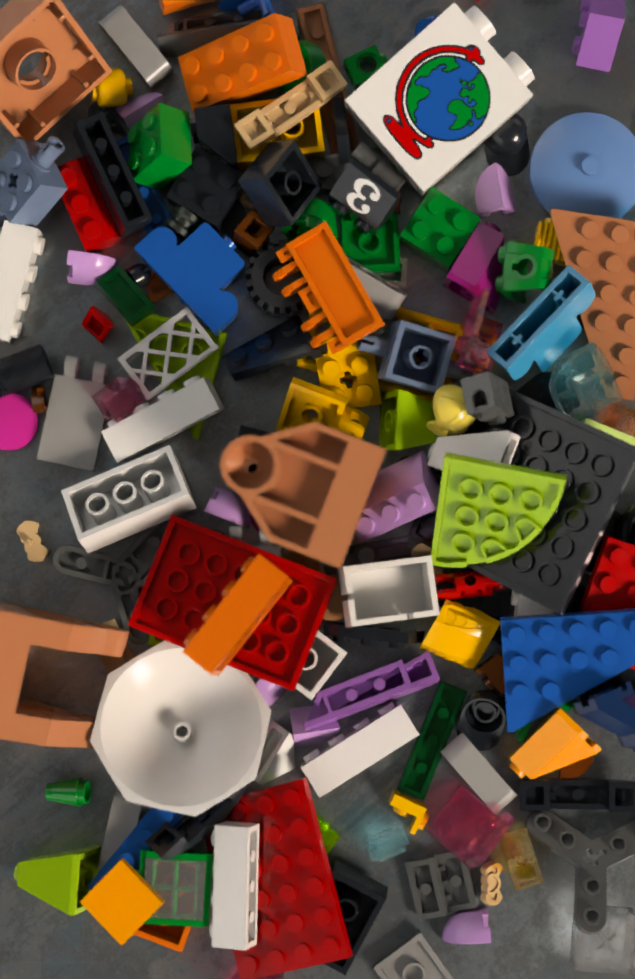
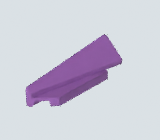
[304,651,440,731]

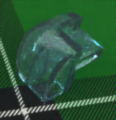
[548,342,624,421]

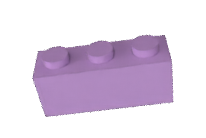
[355,451,440,544]

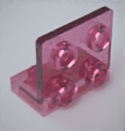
[453,288,503,374]
[426,786,516,869]

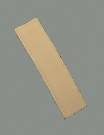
[234,60,348,150]

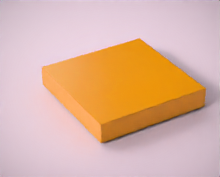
[80,858,165,946]

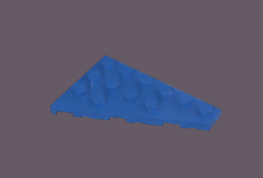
[500,608,635,732]

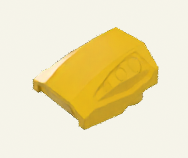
[419,599,500,669]

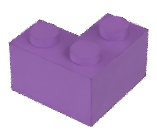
[572,0,625,72]

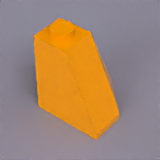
[508,708,602,780]

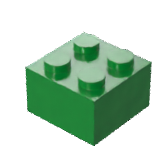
[127,102,192,190]
[399,187,481,273]

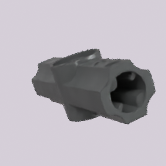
[323,536,412,575]

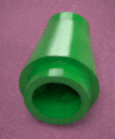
[45,777,91,807]

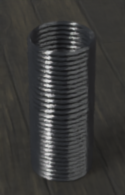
[0,344,54,399]

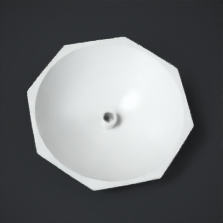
[90,640,271,817]

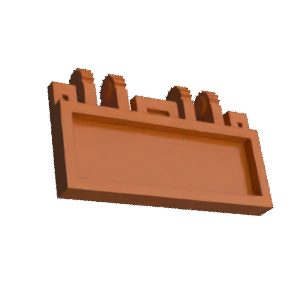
[272,221,385,355]

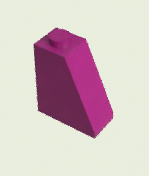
[443,221,505,315]

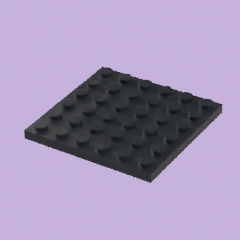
[408,389,635,615]

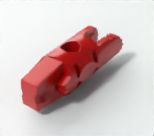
[434,571,507,601]

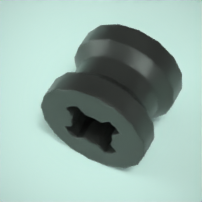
[163,205,200,241]

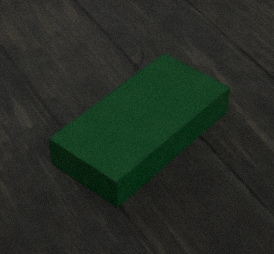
[96,265,155,327]

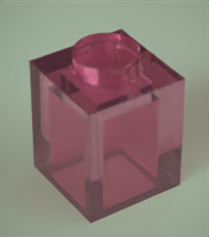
[92,377,145,422]

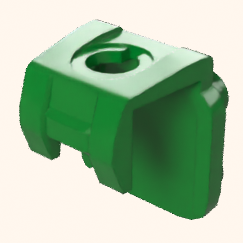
[495,240,555,304]

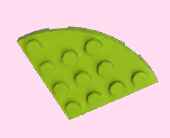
[431,452,567,568]

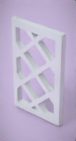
[117,307,219,401]

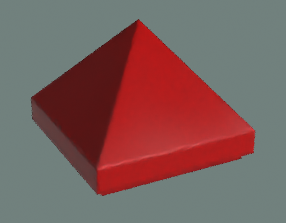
[81,306,114,343]

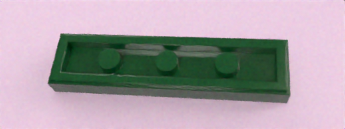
[396,680,467,801]

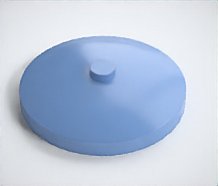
[528,112,635,218]

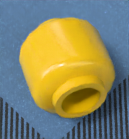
[90,68,133,108]

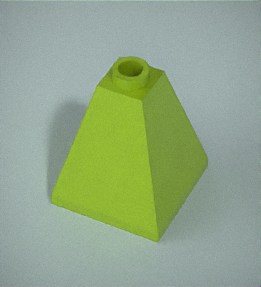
[378,390,455,452]
[14,845,102,916]

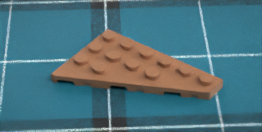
[550,208,635,401]

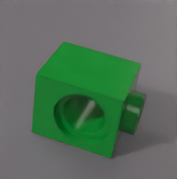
[343,45,388,91]

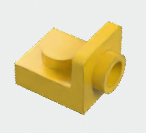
[389,789,429,835]

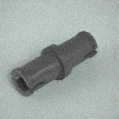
[351,141,407,192]

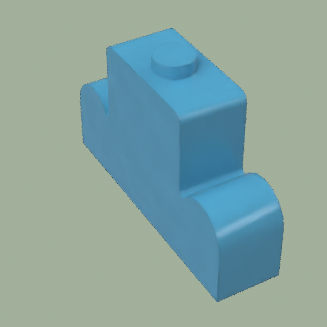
[486,265,595,380]

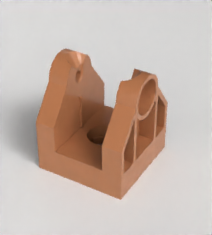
[0,0,113,142]
[220,422,386,568]
[0,602,129,749]

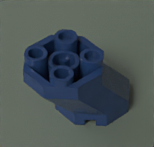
[571,679,635,752]

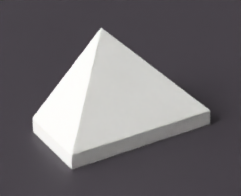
[255,720,295,785]

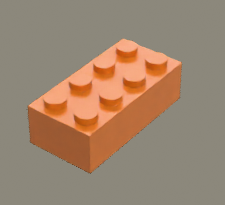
[178,13,307,113]
[182,554,293,676]

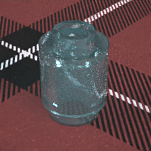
[364,824,410,862]

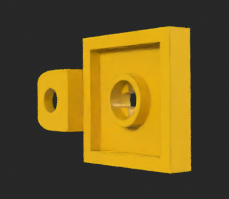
[316,325,383,408]
[275,377,369,439]

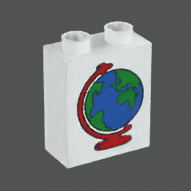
[345,2,535,196]

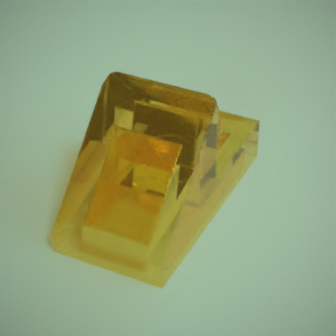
[498,828,544,891]

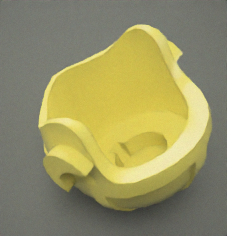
[426,384,476,437]

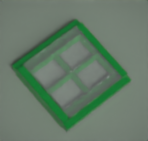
[139,849,213,927]

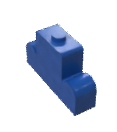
[134,222,245,337]

